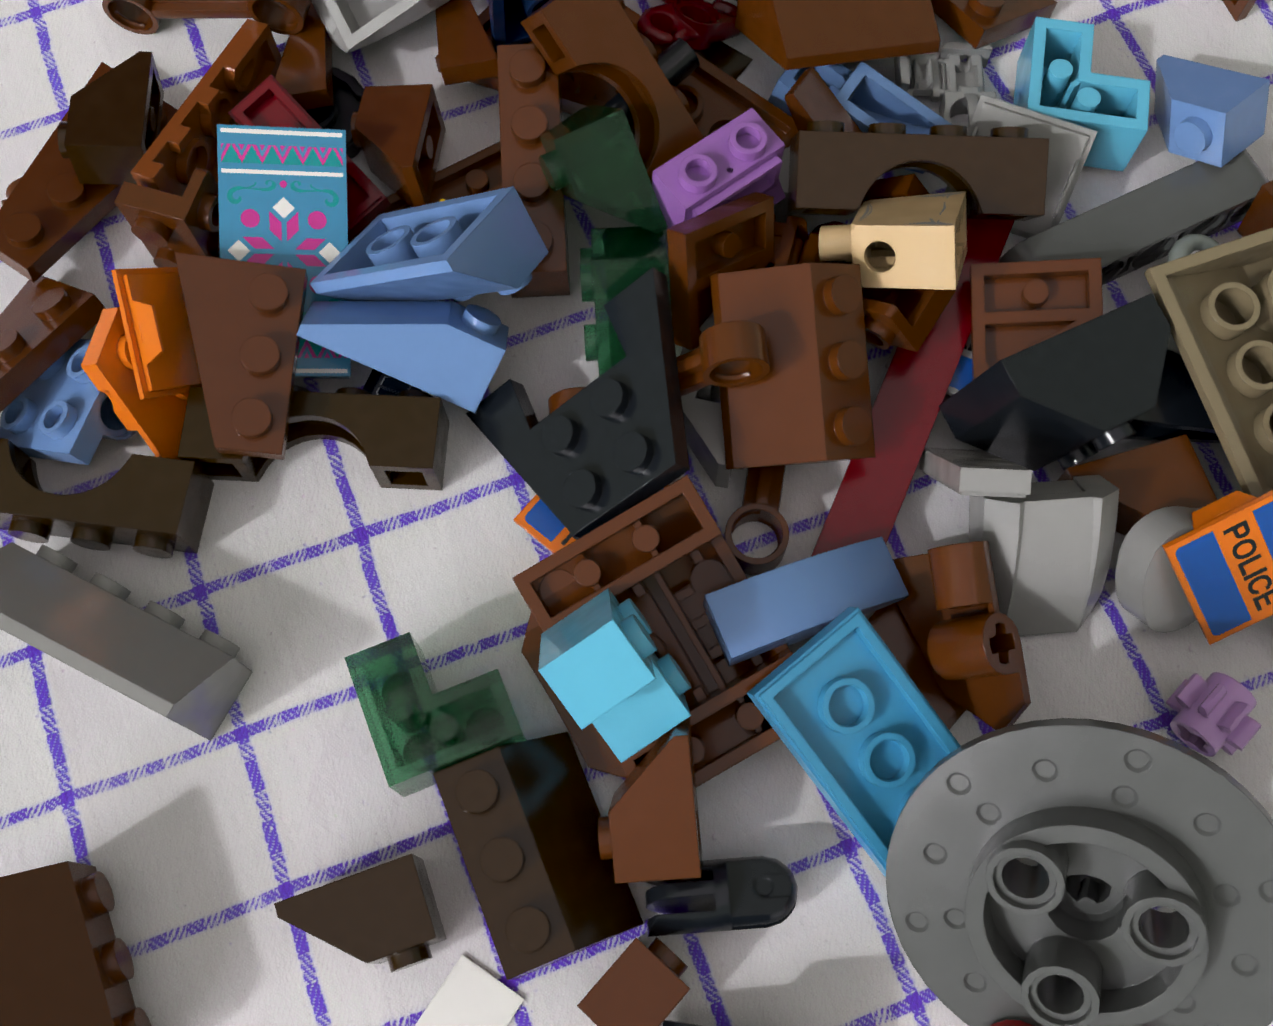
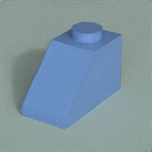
[1154,55,1270,168]

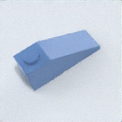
[297,301,509,413]

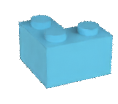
[1013,17,1151,172]
[538,588,692,763]

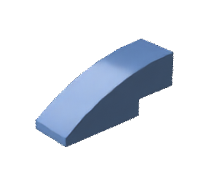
[768,61,952,174]
[703,537,909,667]

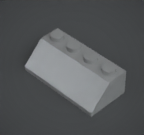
[0,542,252,741]

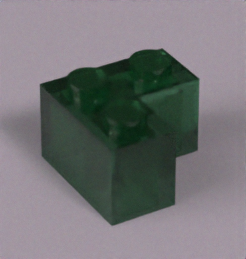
[580,225,671,376]
[344,632,527,797]

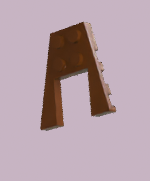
[275,0,498,110]

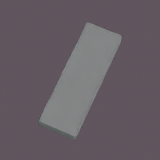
[920,448,1033,498]

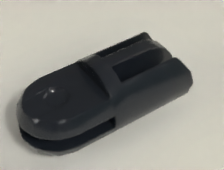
[645,856,798,937]

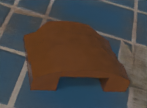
[512,475,793,788]

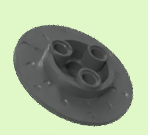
[886,718,1273,1026]

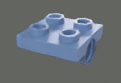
[0,339,137,465]

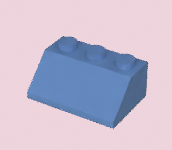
[309,186,549,302]

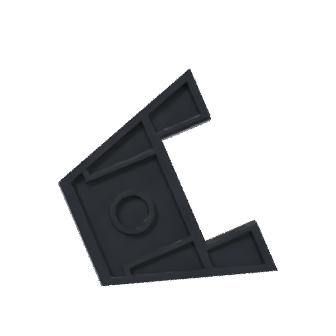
[466,267,690,538]

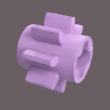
[1166,672,1261,757]

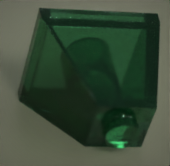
[539,105,668,234]

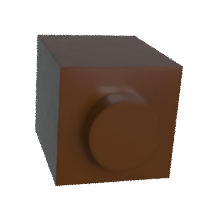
[577,937,690,1026]

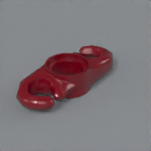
[637,0,741,50]

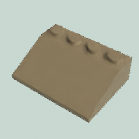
[1144,227,1273,497]

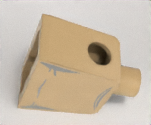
[818,191,967,290]

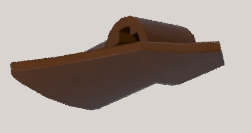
[893,541,1031,730]

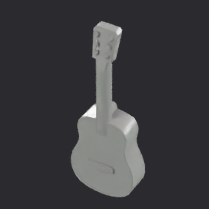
[1115,506,1202,633]

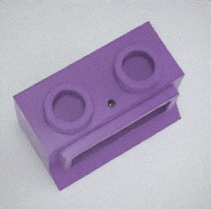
[650,108,786,231]

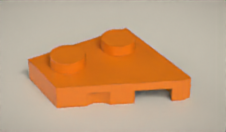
[81,307,189,460]

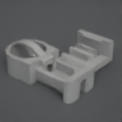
[894,42,996,128]

